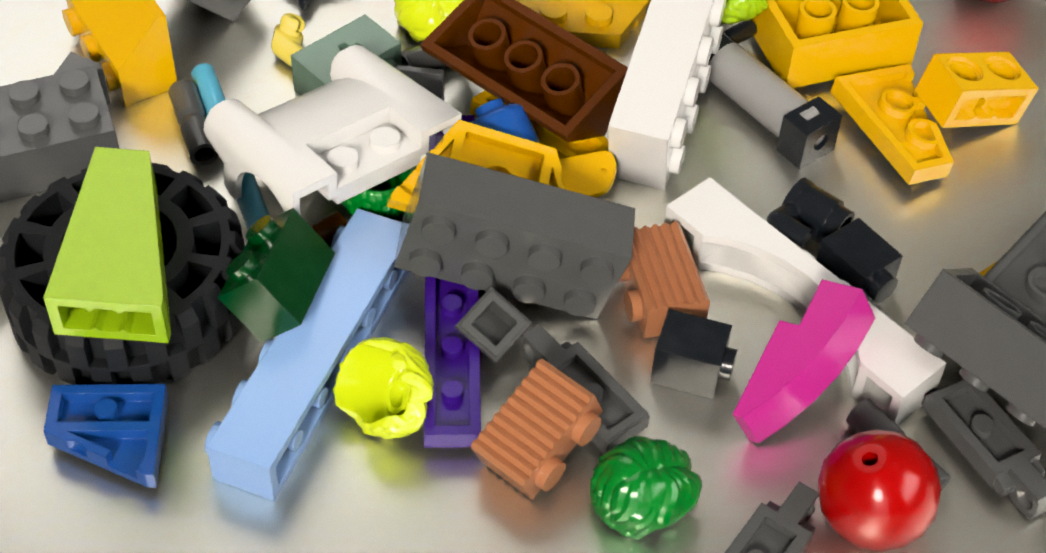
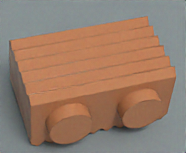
[619,221,710,338]
[470,358,603,500]

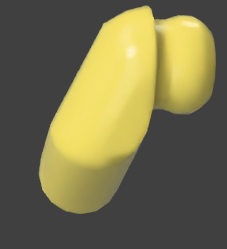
[271,13,306,67]

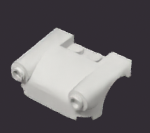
[203,45,462,214]

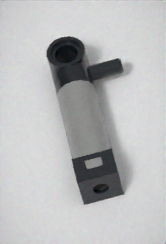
[708,20,842,170]

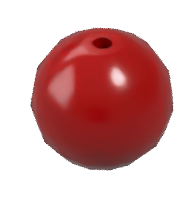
[818,429,942,551]

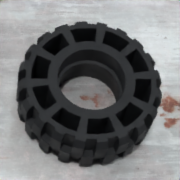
[0,163,245,385]

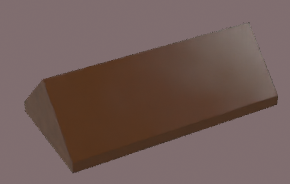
[420,0,628,143]

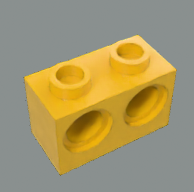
[915,52,1039,128]

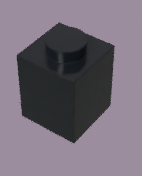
[816,218,903,303]
[650,309,738,399]

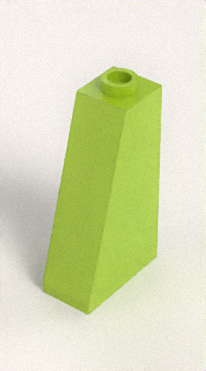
[43,147,171,343]

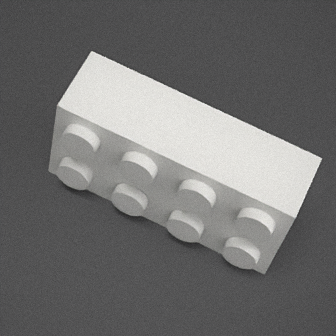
[608,0,726,190]

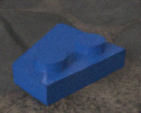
[43,384,169,488]

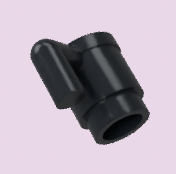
[767,178,855,247]

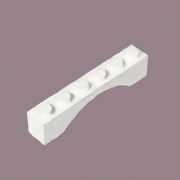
[664,177,947,425]

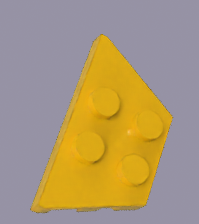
[516,0,651,49]
[386,120,568,212]

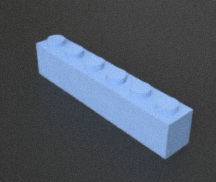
[205,208,409,502]

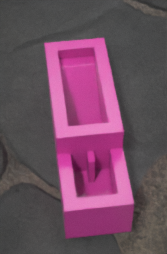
[733,279,875,444]

